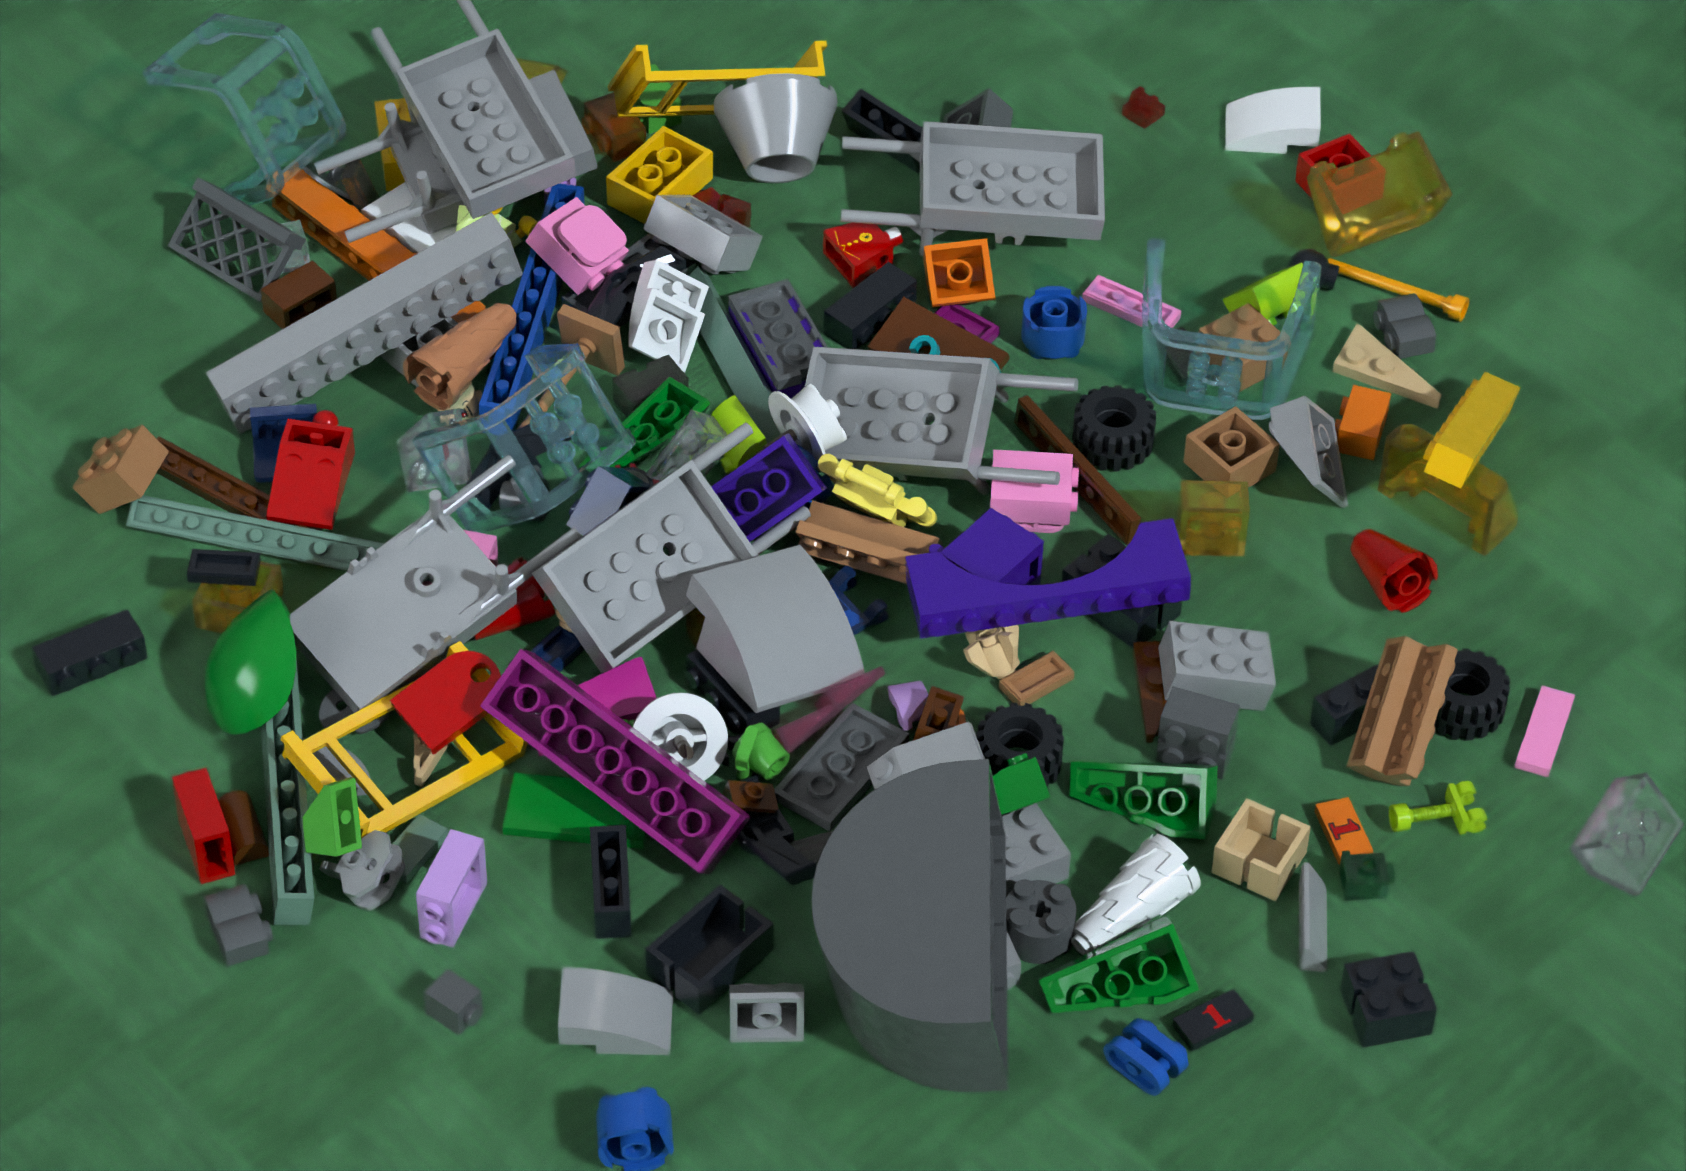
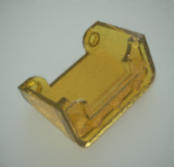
[1307,131,1453,257]
[1378,424,1518,556]

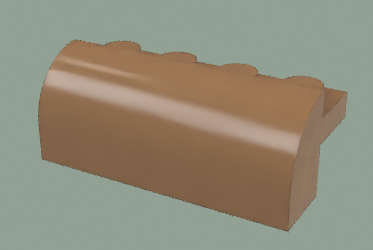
[796,500,943,584]
[1346,636,1458,786]

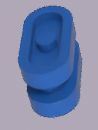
[1103,1018,1189,1096]

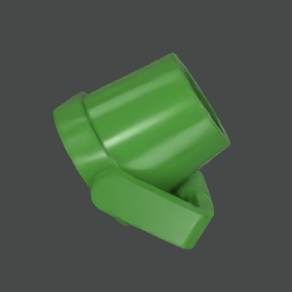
[732,723,790,781]

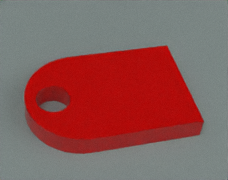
[390,651,501,755]

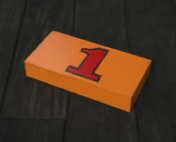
[1314,797,1374,865]

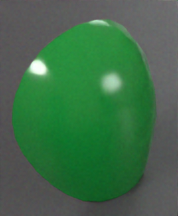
[205,589,296,735]

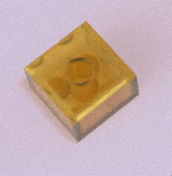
[1176,480,1250,557]
[192,561,284,633]

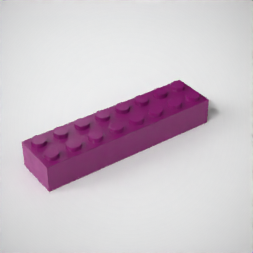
[480,649,751,874]

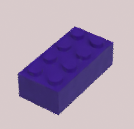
[711,433,827,542]

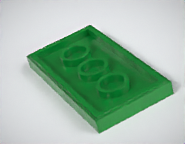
[502,772,646,849]

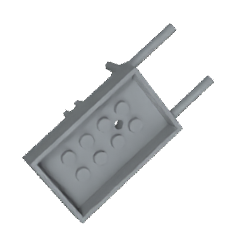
[370,0,577,219]
[314,70,598,243]
[840,121,1105,256]
[805,347,1078,495]
[532,422,811,673]
[290,455,581,713]

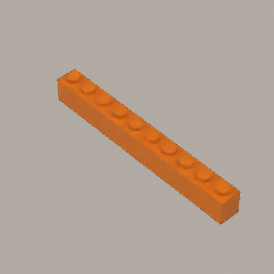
[270,166,497,360]

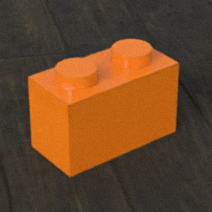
[1335,385,1391,461]

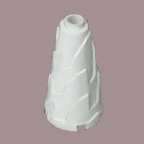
[1071,833,1201,955]

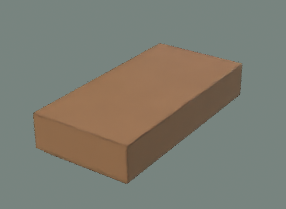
[999,650,1075,706]

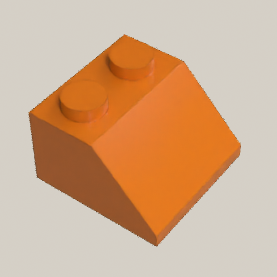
[923,238,996,307]

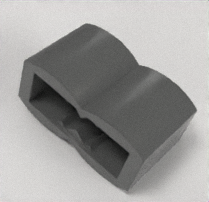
[1373,293,1436,359]
[204,884,273,966]

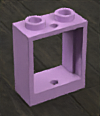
[416,829,487,948]

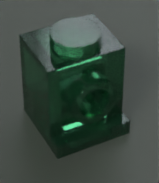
[1339,851,1395,901]

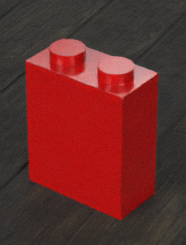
[172,767,236,884]

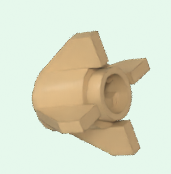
[963,625,1020,679]

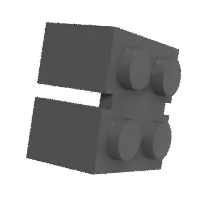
[1156,686,1240,780]

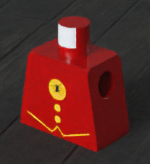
[823,222,903,288]

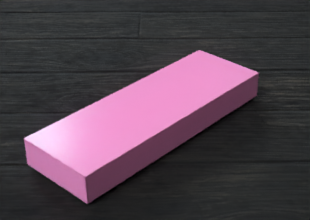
[1082,275,1181,337]
[1515,685,1575,777]

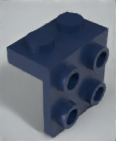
[250,403,317,482]

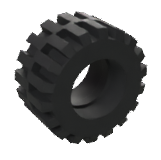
[1072,385,1156,471]
[1434,648,1510,741]
[976,703,1064,788]

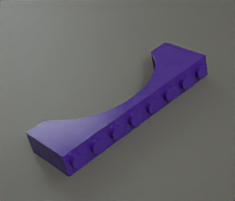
[905,518,1191,639]

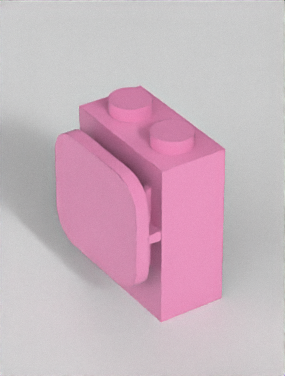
[525,197,629,295]
[990,449,1079,533]

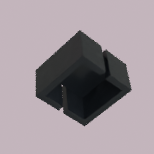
[1340,951,1437,1048]

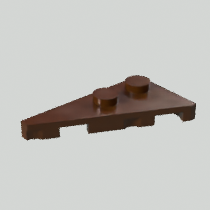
[1132,641,1167,743]

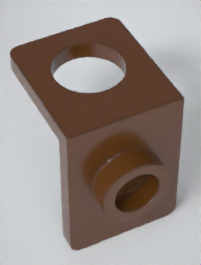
[722,780,778,813]

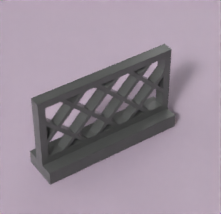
[168,177,306,303]

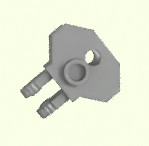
[319,830,405,911]

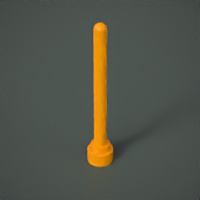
[1328,258,1469,322]

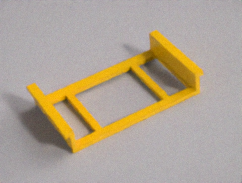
[607,40,827,117]
[281,641,528,838]

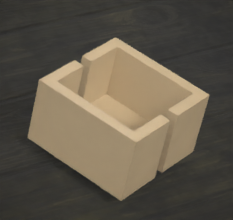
[1211,798,1311,901]

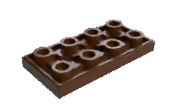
[868,297,1010,370]

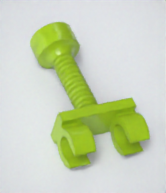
[1388,781,1488,835]

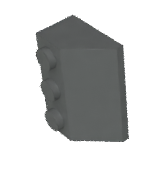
[943,88,1013,128]

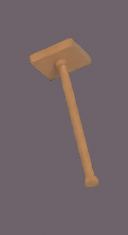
[518,304,625,429]

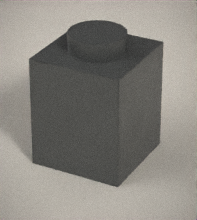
[424,969,483,1035]

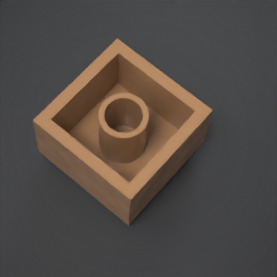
[1196,303,1290,394]
[1183,406,1280,500]
[72,424,169,514]

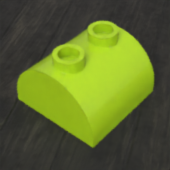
[1222,262,1310,325]
[705,395,767,475]

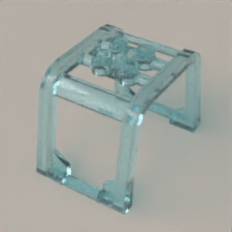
[142,13,346,213]
[1141,238,1321,420]
[412,343,636,533]

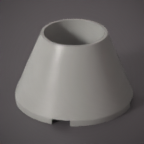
[714,73,838,183]

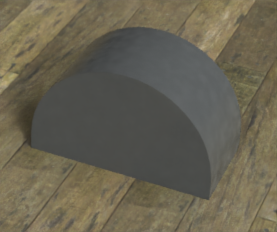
[811,759,1009,1092]

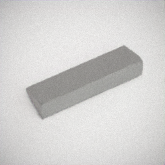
[1299,863,1327,972]

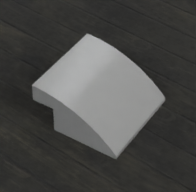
[686,545,865,713]

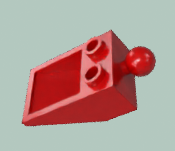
[266,410,355,530]

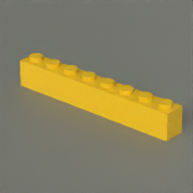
[1423,372,1521,489]

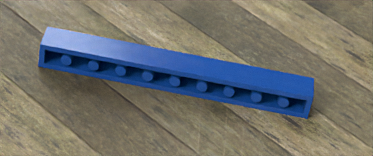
[479,184,585,435]

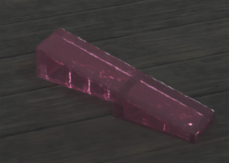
[772,666,886,755]

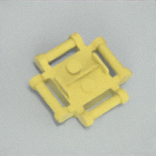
[818,454,937,528]

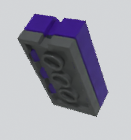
[728,279,828,399]

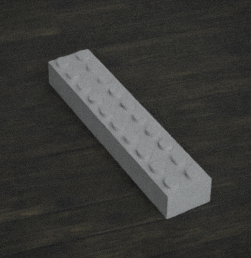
[206,212,523,434]

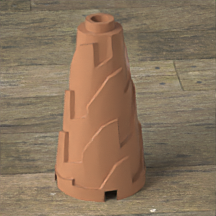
[403,303,517,410]

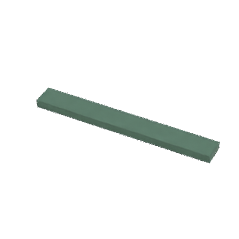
[689,266,781,443]
[126,495,384,572]

